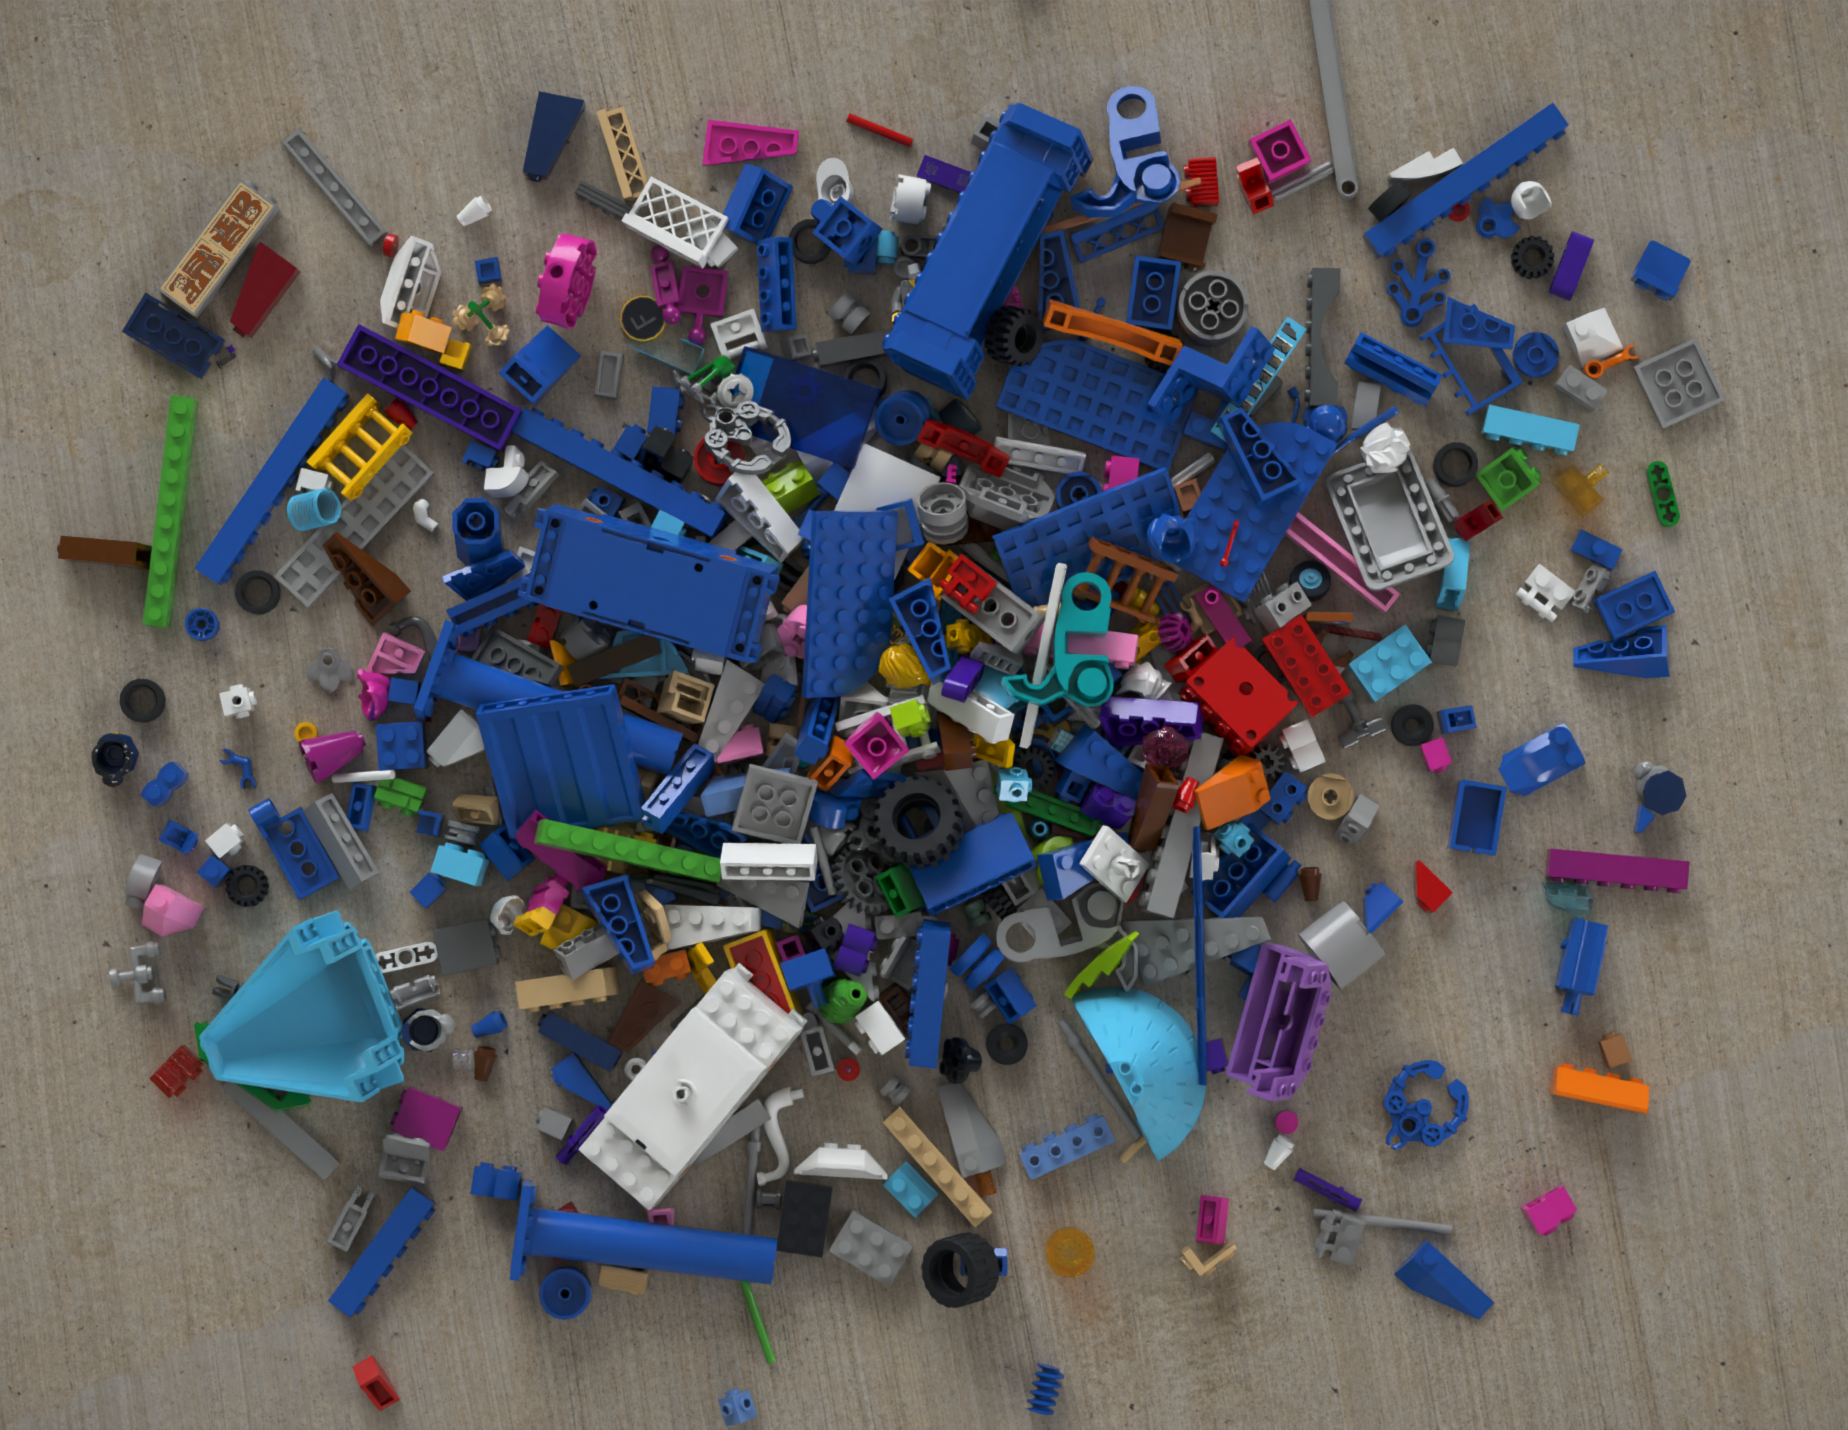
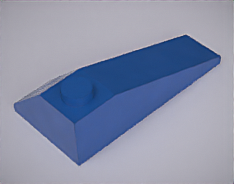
[1573,625,1670,678]
[665,811,749,859]

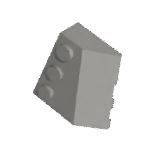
[914,758,999,833]

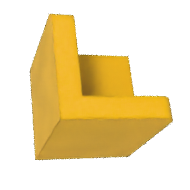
[440,339,472,372]

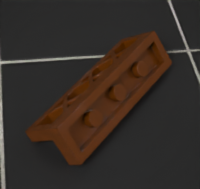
[617,677,702,744]

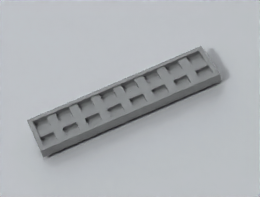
[274,445,435,608]

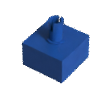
[780,948,837,1008]

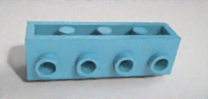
[1481,405,1580,456]

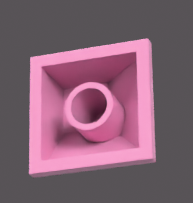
[717,724,765,765]

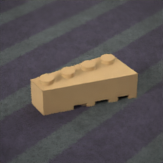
[515,966,621,1013]

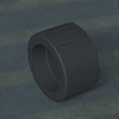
[921,1232,999,1308]

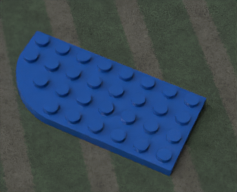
[995,340,1199,471]
[1172,422,1337,604]
[992,467,1179,608]
[802,510,898,698]

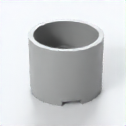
[1176,270,1249,347]
[1298,901,1385,990]

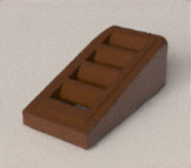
[879,982,914,1034]

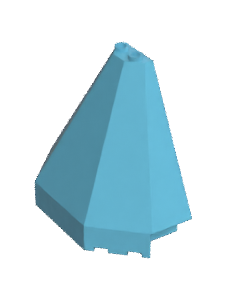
[199,910,404,1102]

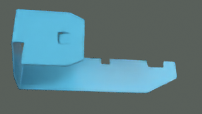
[627,338,705,375]

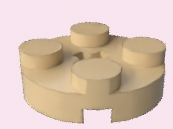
[1307,773,1354,820]

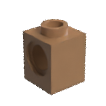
[1597,1031,1632,1068]

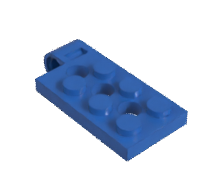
[248,798,341,900]

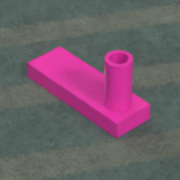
[1194,585,1252,648]

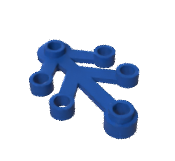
[1386,239,1450,327]

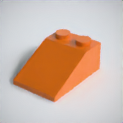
[1194,754,1271,830]

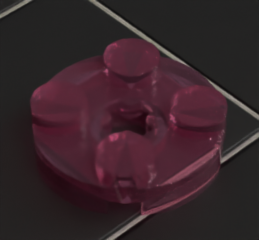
[1142,726,1189,767]

